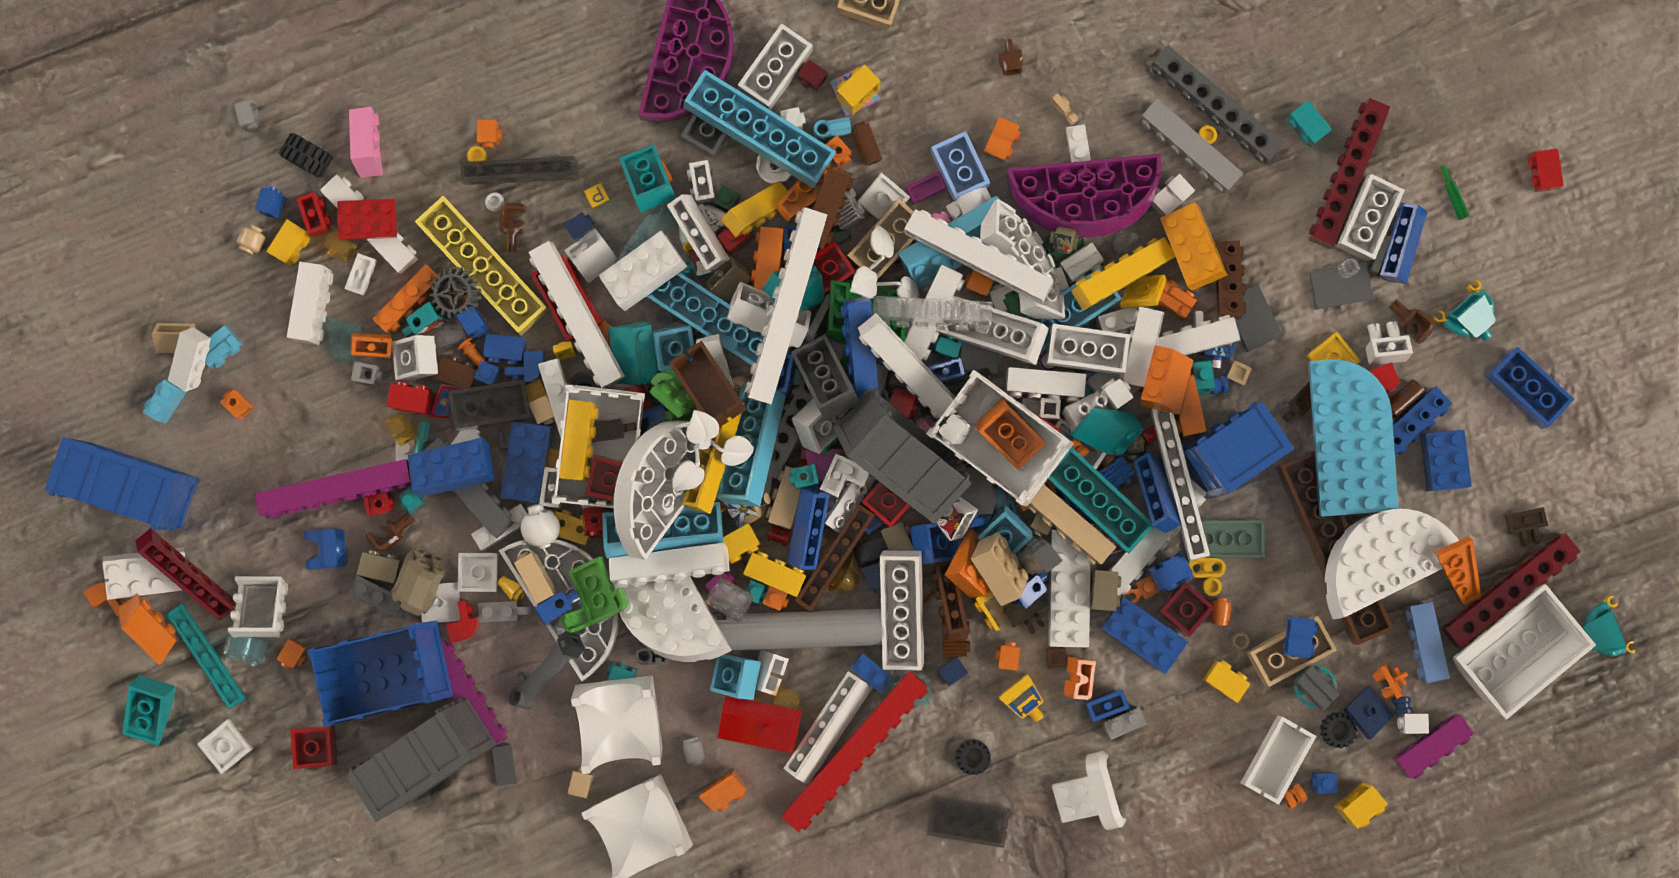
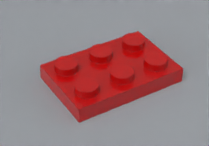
[337,199,397,240]

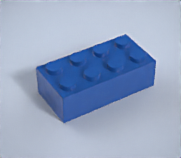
[1485,347,1575,429]
[500,421,554,504]
[408,437,495,497]
[1100,597,1188,674]

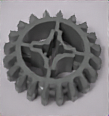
[429,267,482,319]

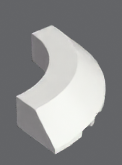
[980,199,1065,319]

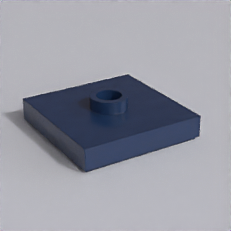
[1343,686,1394,740]

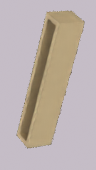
[1026,484,1116,565]

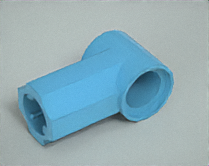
[813,117,852,141]

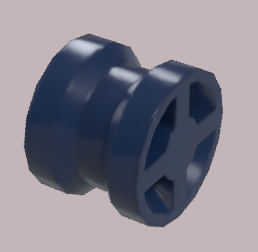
[1391,696,1413,714]

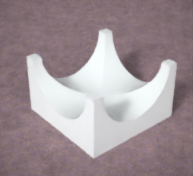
[571,675,663,774]
[581,774,693,878]

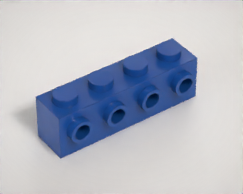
[1380,203,1427,284]
[1393,386,1452,455]
[1133,453,1181,533]
[787,488,830,570]

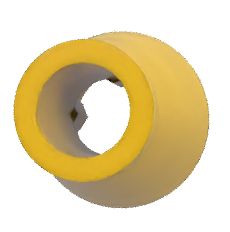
[497,576,526,602]

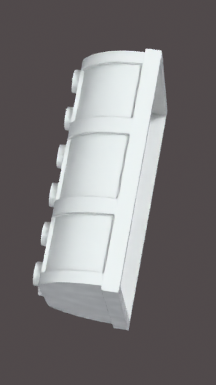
[1453,584,1596,720]

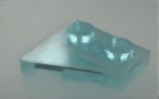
[326,316,363,363]

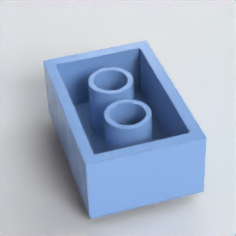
[930,131,990,201]

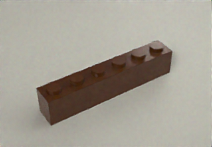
[795,503,876,612]

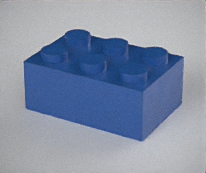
[1420,429,1472,492]

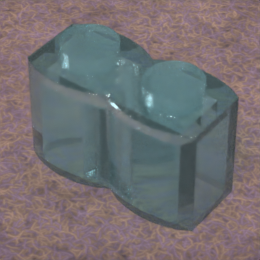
[223,632,270,666]

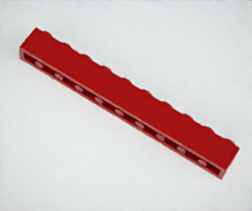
[781,670,928,833]

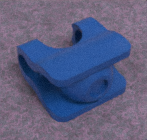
[304,529,347,570]

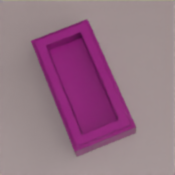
[905,171,947,205]

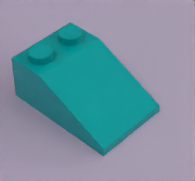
[619,144,676,213]
[1071,408,1144,455]
[122,675,176,746]

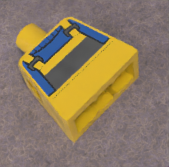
[998,674,1044,723]

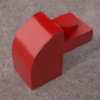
[446,600,480,643]

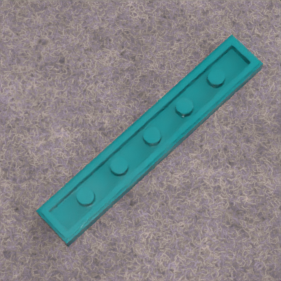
[166,603,247,710]

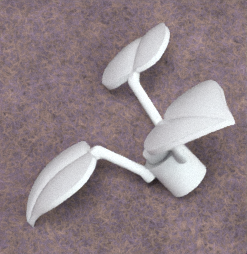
[850,225,919,308]
[672,410,754,490]

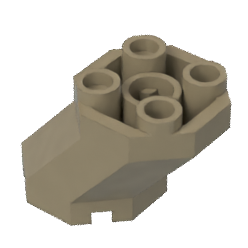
[391,547,445,616]

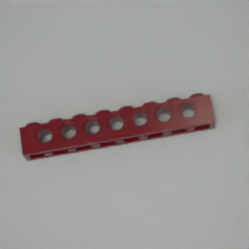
[1308,98,1391,249]
[1441,533,1581,648]

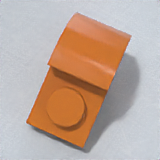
[83,582,126,616]

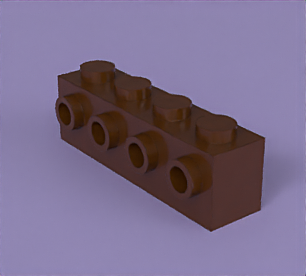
[1215,240,1246,320]
[931,560,968,643]

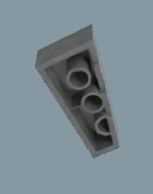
[1016,534,1063,575]

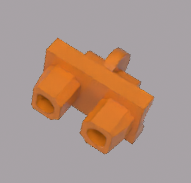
[1372,662,1408,699]

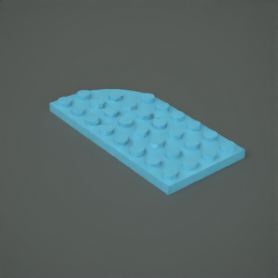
[1308,360,1399,517]

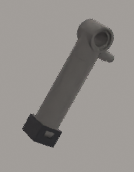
[509,631,586,710]

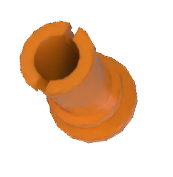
[457,337,487,367]

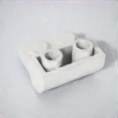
[564,229,619,283]

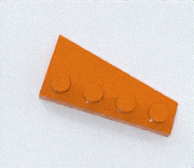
[776,164,831,222]
[1434,536,1481,606]

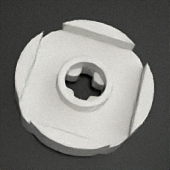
[756,155,792,185]

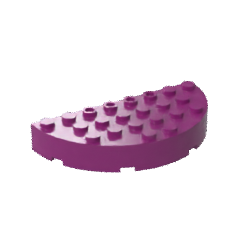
[638,0,734,122]
[1007,154,1161,238]

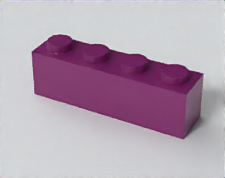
[1393,714,1474,779]

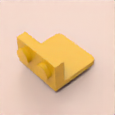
[973,588,1000,631]

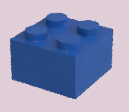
[910,523,958,564]

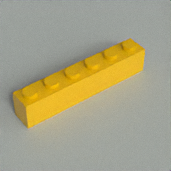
[1071,237,1175,311]
[682,402,745,514]

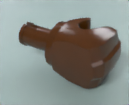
[499,203,526,252]
[1388,299,1434,344]
[365,512,415,553]

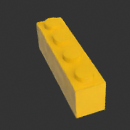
[721,181,788,237]
[559,400,598,482]

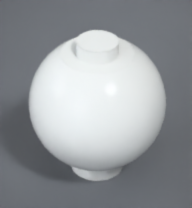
[521,504,560,549]

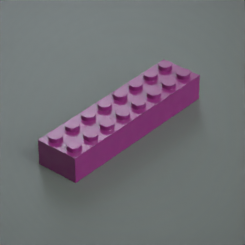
[254,459,412,519]

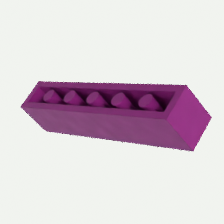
[441,640,508,744]

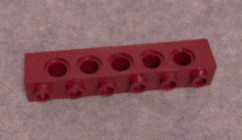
[135,528,235,621]

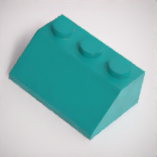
[762,265,825,312]
[608,321,657,385]

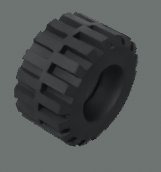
[279,133,333,178]

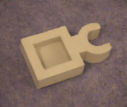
[1050,93,1079,125]

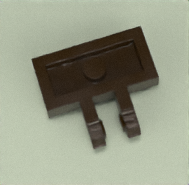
[1504,507,1548,547]
[1003,597,1046,634]

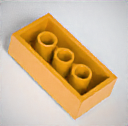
[1160,202,1227,291]

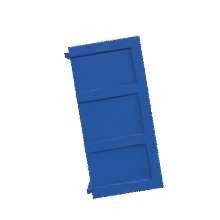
[1182,402,1295,499]
[44,437,199,531]
[307,620,453,727]

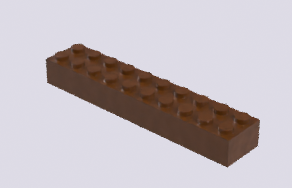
[1276,451,1394,645]

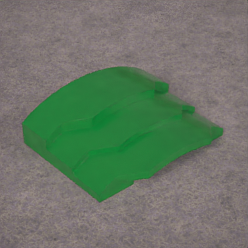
[826,280,906,344]

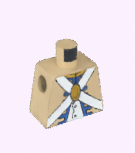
[724,493,771,529]

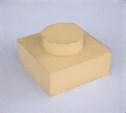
[1227,360,1252,386]

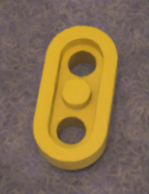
[1188,558,1226,578]

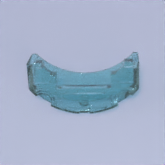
[615,204,677,263]

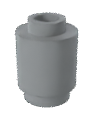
[682,737,705,766]

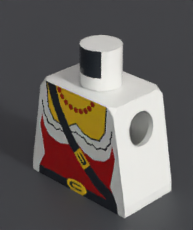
[936,497,978,541]

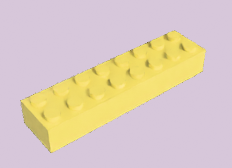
[415,196,549,336]

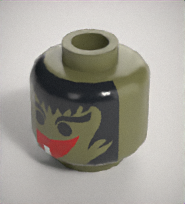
[1049,226,1079,254]
[1123,434,1146,460]

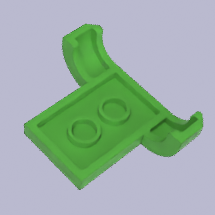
[650,369,698,417]
[560,556,629,633]

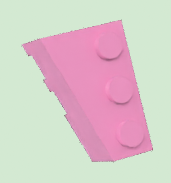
[349,107,383,178]

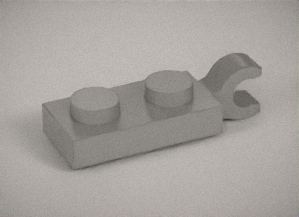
[478,601,532,622]

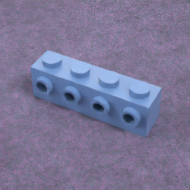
[1404,602,1450,683]

